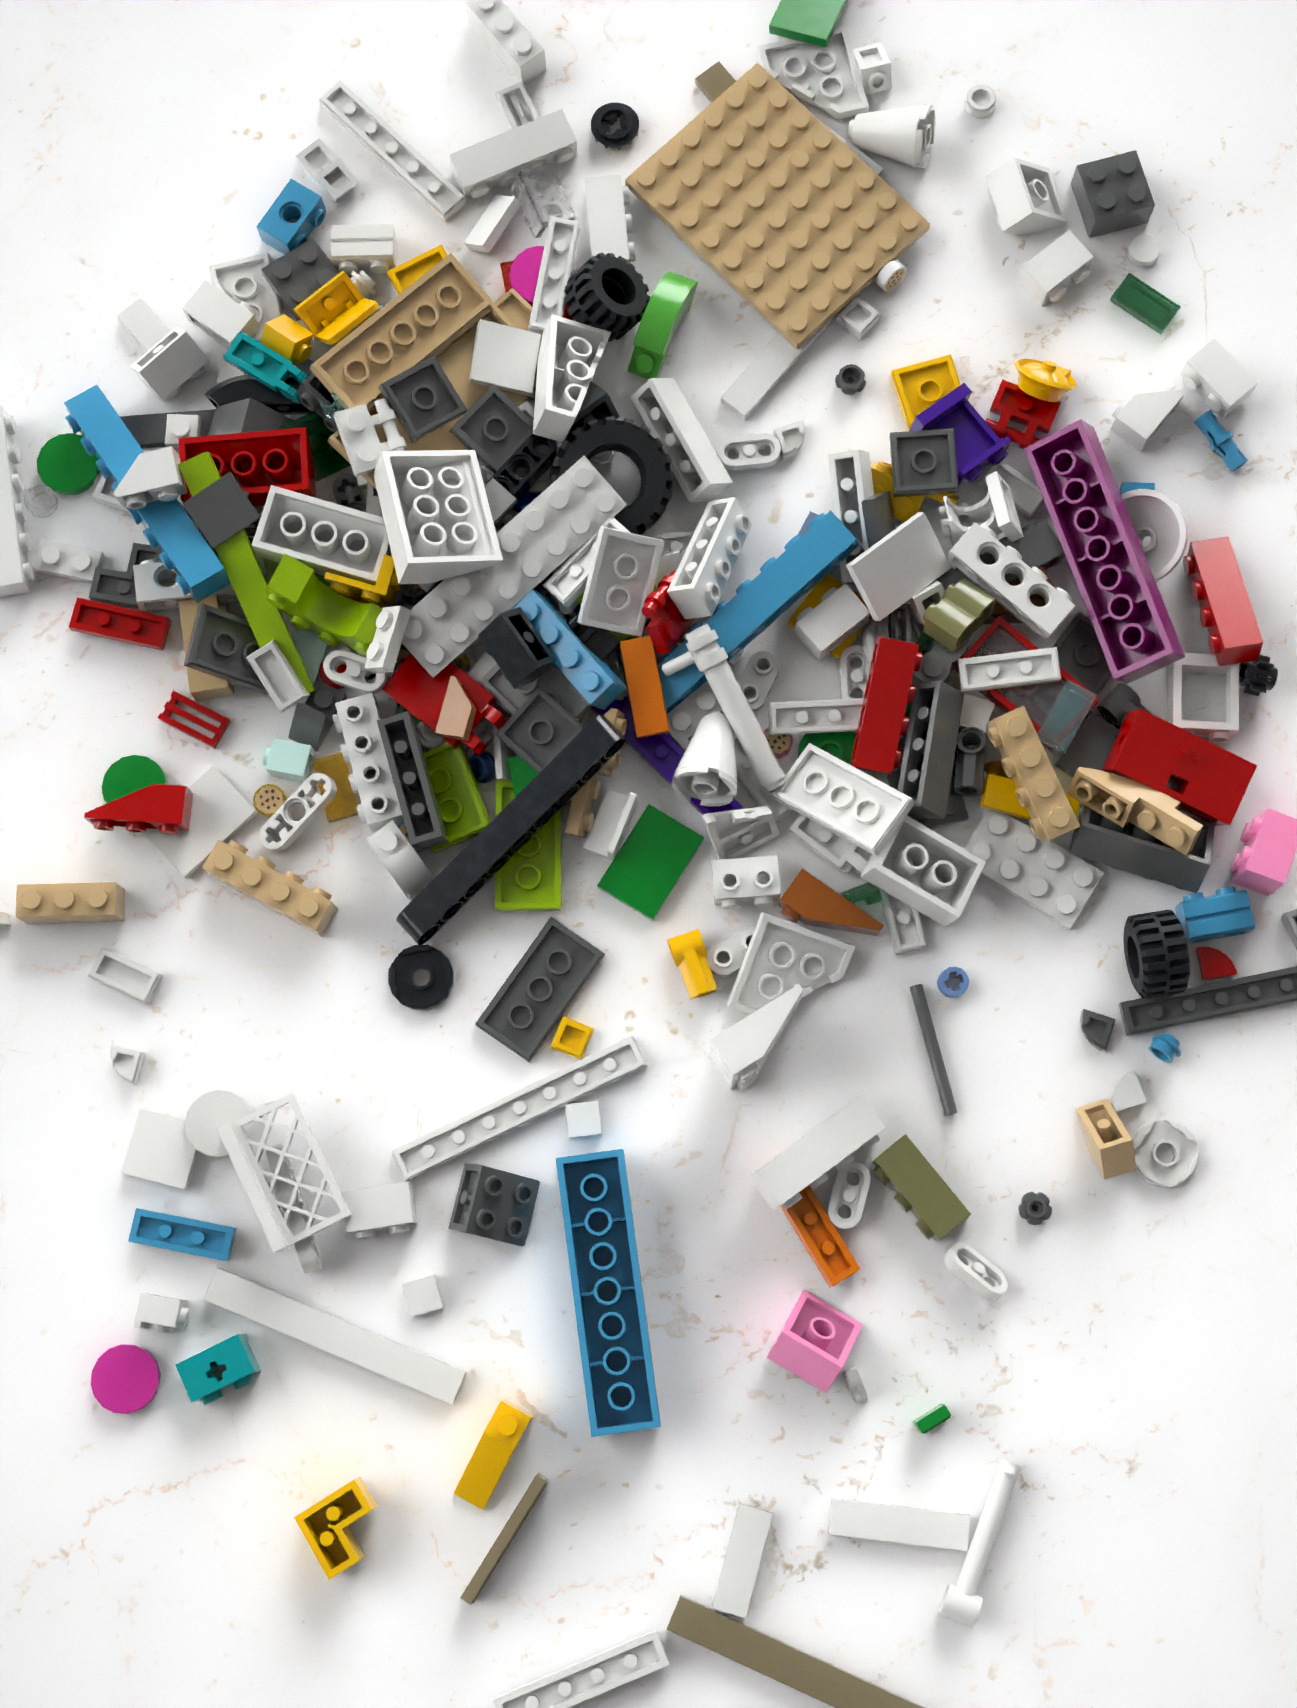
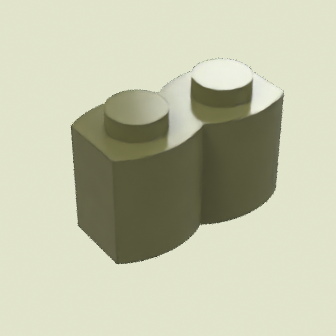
[923,578,996,652]

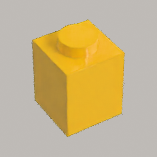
[260,314,314,366]

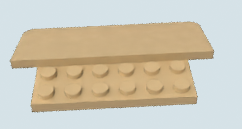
[309,253,538,490]

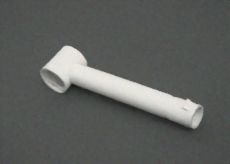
[938,1459,1021,1628]

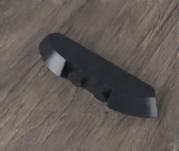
[204,375,345,414]

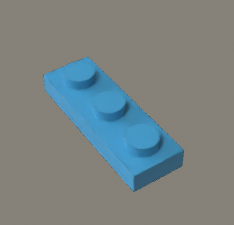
[128,1208,237,1261]

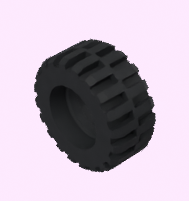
[550,417,674,535]

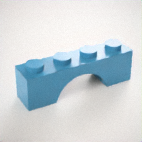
[513,589,627,710]

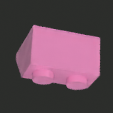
[766,1290,863,1393]

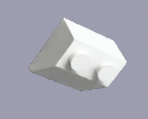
[985,157,1068,236]

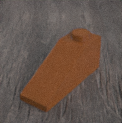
[778,868,884,936]

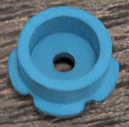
[1149,1033,1181,1063]

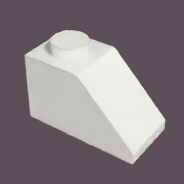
[1110,390,1185,452]

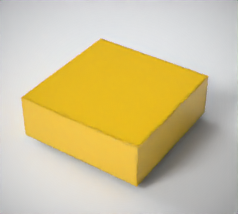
[550,1016,594,1060]

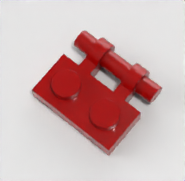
[985,379,1061,450]
[641,571,696,654]

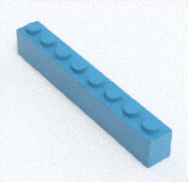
[64,385,230,603]
[658,510,860,714]

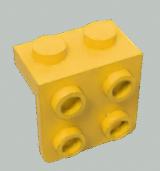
[294,271,380,345]
[324,554,401,607]

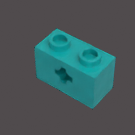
[175,1334,261,1405]

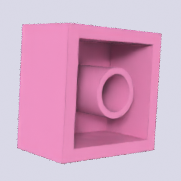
[1229,808,1297,896]

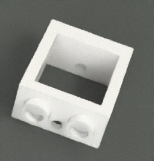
[1166,652,1239,743]

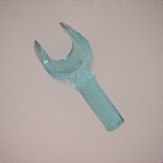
[319,392,342,418]

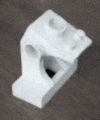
[938,471,1024,547]

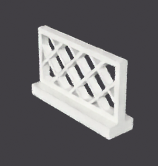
[217,1093,351,1252]

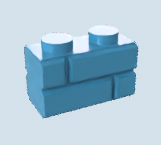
[1175,886,1255,944]

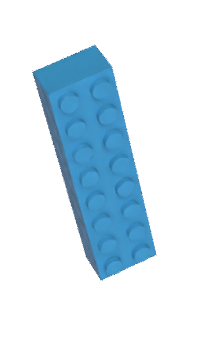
[556,1149,661,1437]

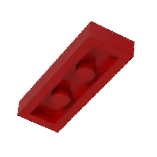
[68,597,172,651]

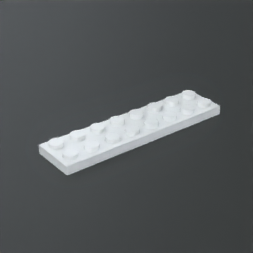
[402,456,627,678]

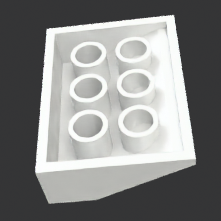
[373,450,503,584]
[709,984,803,1090]

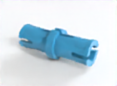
[1194,410,1248,473]

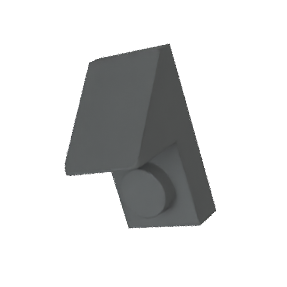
[288,680,347,752]

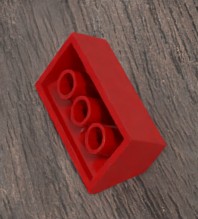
[178,427,316,507]

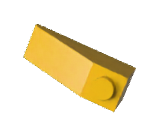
[454,1400,534,1510]

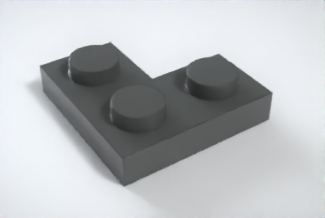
[89,542,162,609]

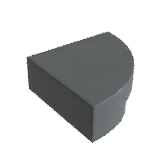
[1080,1009,1116,1052]

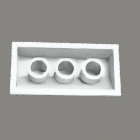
[252,485,391,586]

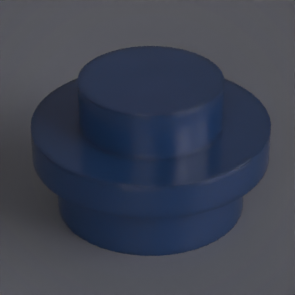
[468,751,496,783]

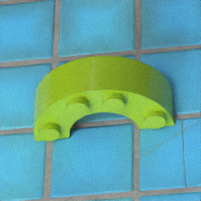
[266,554,382,657]

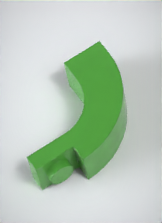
[627,271,698,380]

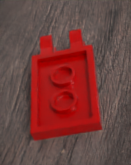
[382,654,507,756]

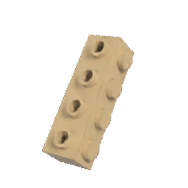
[987,705,1080,843]
[202,840,338,937]

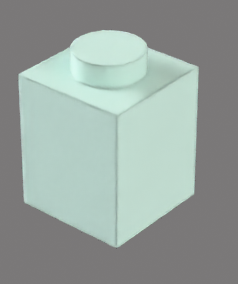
[263,738,316,783]

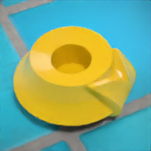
[1014,359,1077,402]

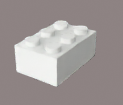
[861,815,986,926]

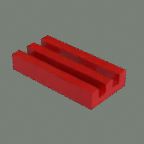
[157,690,231,749]

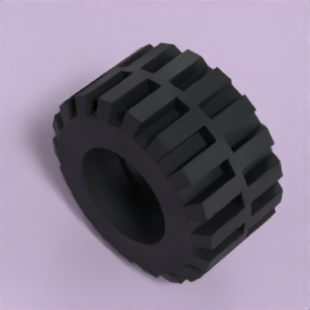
[564,253,650,342]
[1123,910,1190,998]

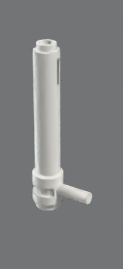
[662,623,785,791]

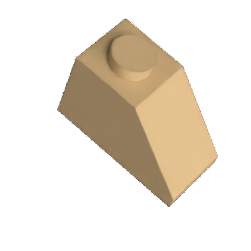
[1076,1098,1136,1180]

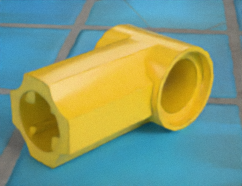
[667,929,717,1000]

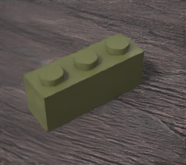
[872,1134,971,1241]

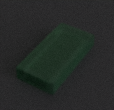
[1110,273,1181,334]

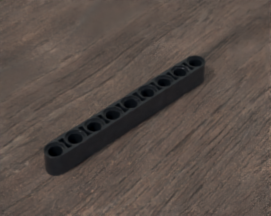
[396,715,626,945]

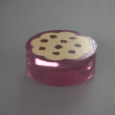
[763,727,793,759]

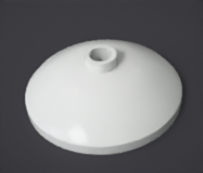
[1121,489,1188,582]

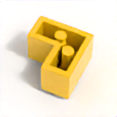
[294,1477,378,1580]

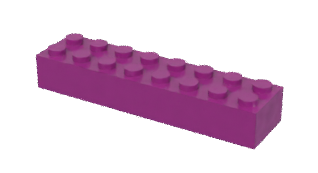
[1024,419,1185,684]

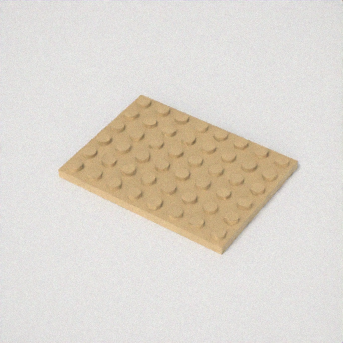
[625,63,930,350]

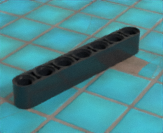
[400,434,557,606]

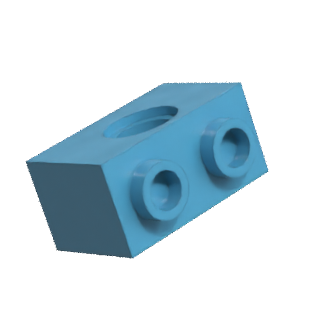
[256,179,326,255]

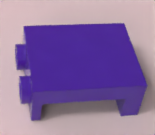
[910,383,1012,486]

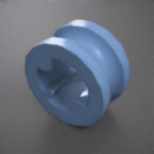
[937,967,969,998]

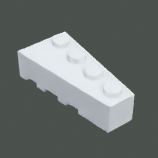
[532,314,611,442]

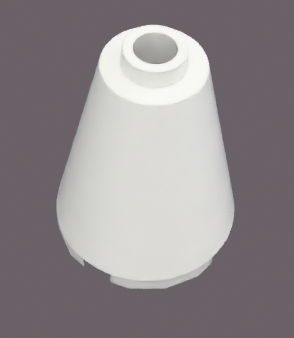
[848,104,936,169]
[672,712,738,806]

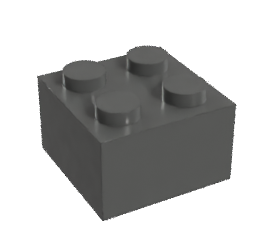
[1071,150,1155,238]

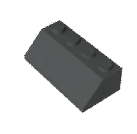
[1069,804,1215,893]

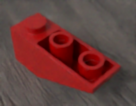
[84,784,193,835]

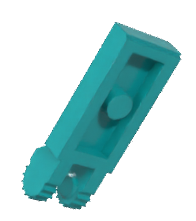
[223,332,309,403]

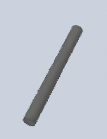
[909,984,958,1116]

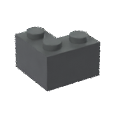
[208,398,294,436]

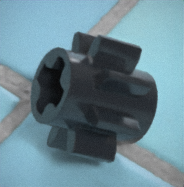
[1239,655,1278,696]

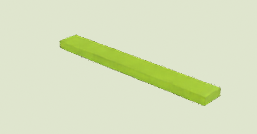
[178,451,316,693]

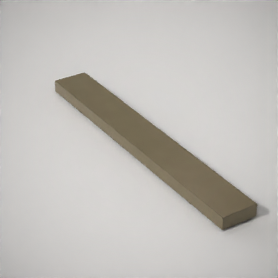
[666,1595,925,1708]

